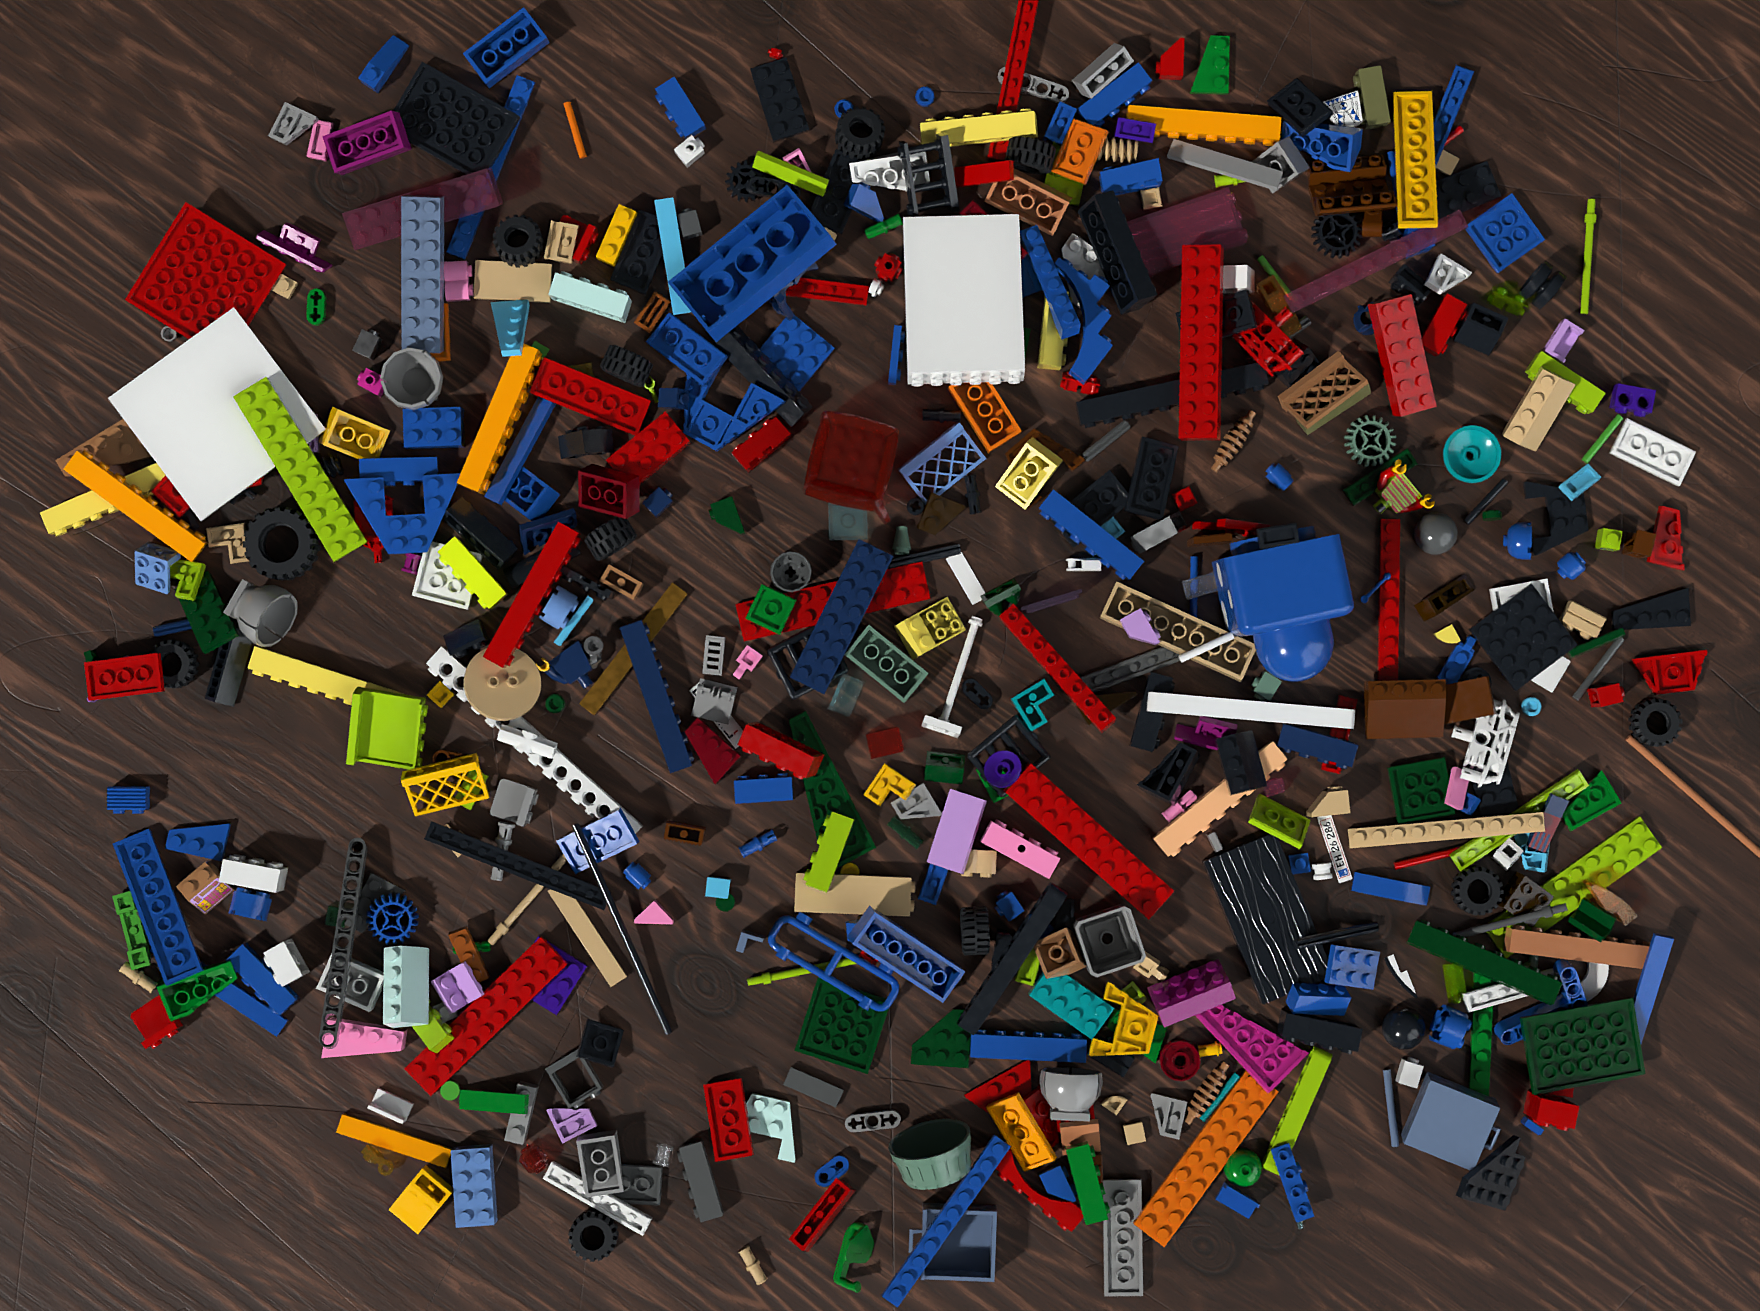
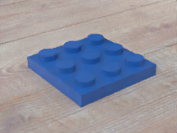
[1464,193,1545,273]
[760,315,835,392]

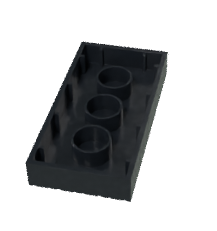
[1202,833,1328,1005]

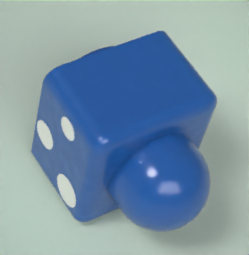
[1212,526,1354,682]

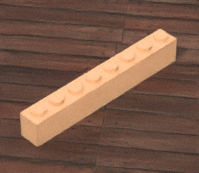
[1152,741,1287,857]

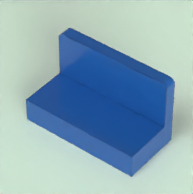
[1042,101,1077,145]
[1215,1182,1260,1219]

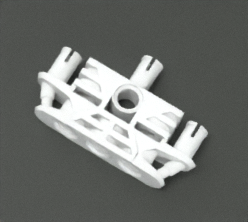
[1451,698,1520,787]

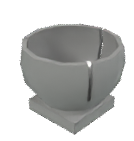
[380,347,443,410]
[223,579,297,647]
[1040,1067,1103,1122]

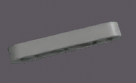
[998,67,1069,104]

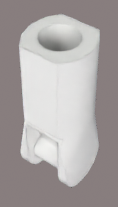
[1066,558,1101,571]

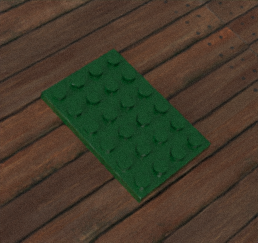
[1520,997,1646,1095]

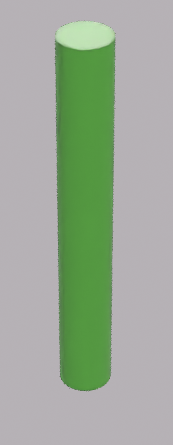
[1257,255,1297,305]
[1582,414,1623,464]

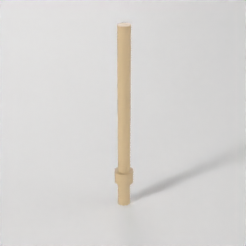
[487,854,567,945]

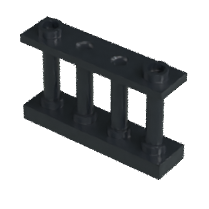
[897,133,960,217]

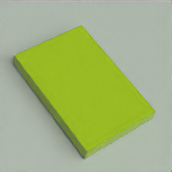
[1248,793,1310,849]

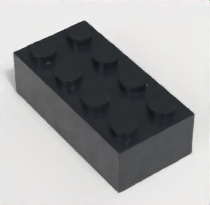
[1277,1009,1363,1054]

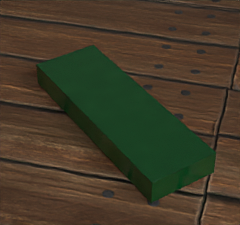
[1567,628,1625,660]

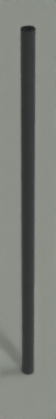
[572,823,672,1035]

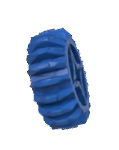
[366,892,419,944]

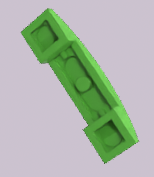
[112,891,151,970]

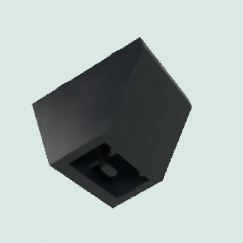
[1453,303,1508,356]
[1269,338,1321,388]
[443,619,490,658]

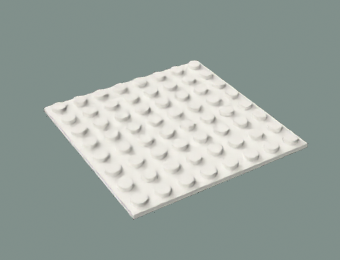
[108,307,326,521]

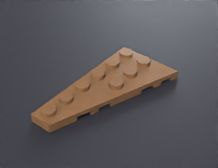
[55,419,152,477]

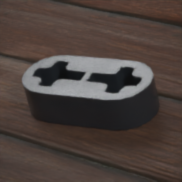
[962,679,993,709]

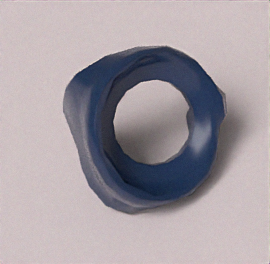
[1353,301,1374,335]

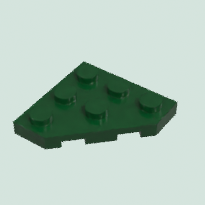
[911,1009,971,1068]

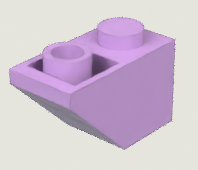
[1120,608,1161,645]

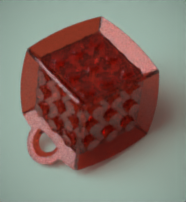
[802,411,899,525]

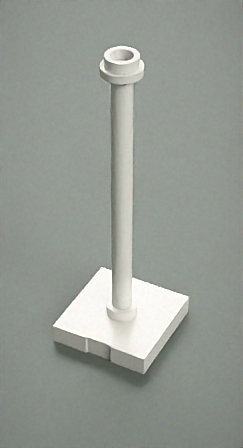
[921,616,983,738]

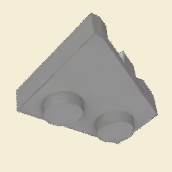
[1151,1093,1188,1140]

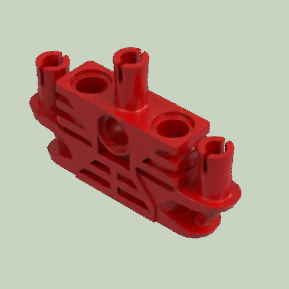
[1231,301,1304,377]

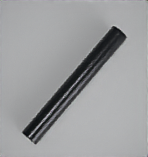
[1463,478,1508,525]

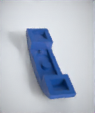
[1351,872,1430,906]

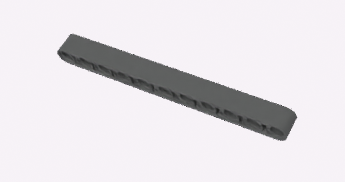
[319,838,367,1049]

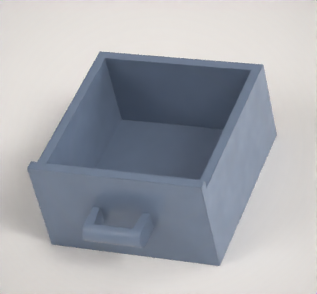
[1401,1072,1501,1170]
[909,1203,997,1282]

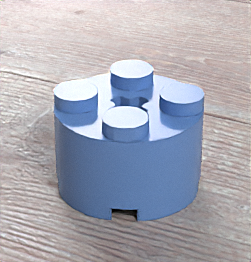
[538,585,579,629]

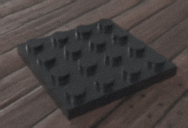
[1469,583,1577,691]

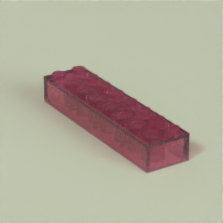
[342,167,503,250]

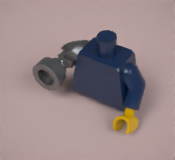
[536,636,604,689]

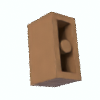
[600,565,644,600]

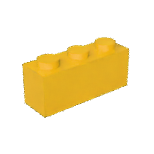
[596,204,637,267]

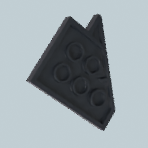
[1456,1135,1526,1211]

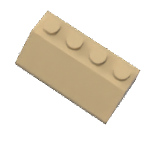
[1502,366,1576,451]

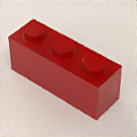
[1421,293,1467,357]

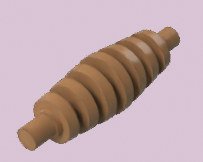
[1211,410,1256,473]
[1184,1061,1229,1125]

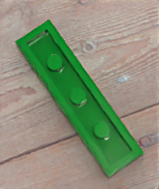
[459,1089,529,1114]

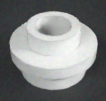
[868,279,885,297]

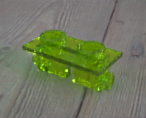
[1487,286,1528,316]
[1442,964,1466,1004]

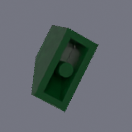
[709,496,746,535]

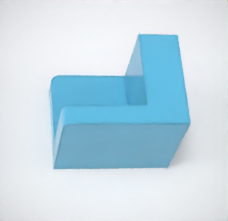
[705,876,731,899]

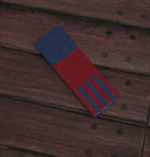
[1526,793,1569,853]

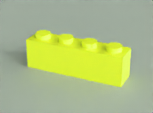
[438,536,508,610]

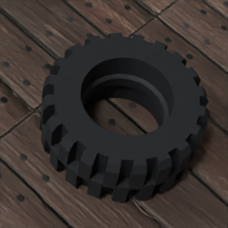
[243,506,321,581]

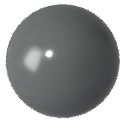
[1414,512,1458,555]

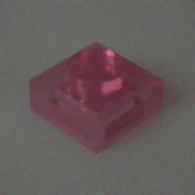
[1264,778,1285,797]

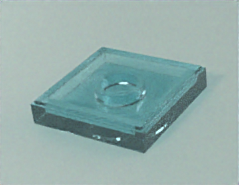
[828,501,868,541]

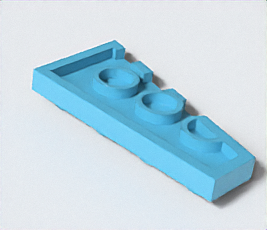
[491,300,530,357]

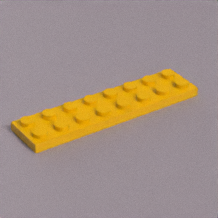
[1393,91,1438,228]

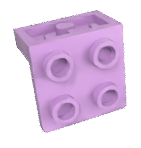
[431,961,484,1014]

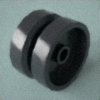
[1518,260,1567,310]

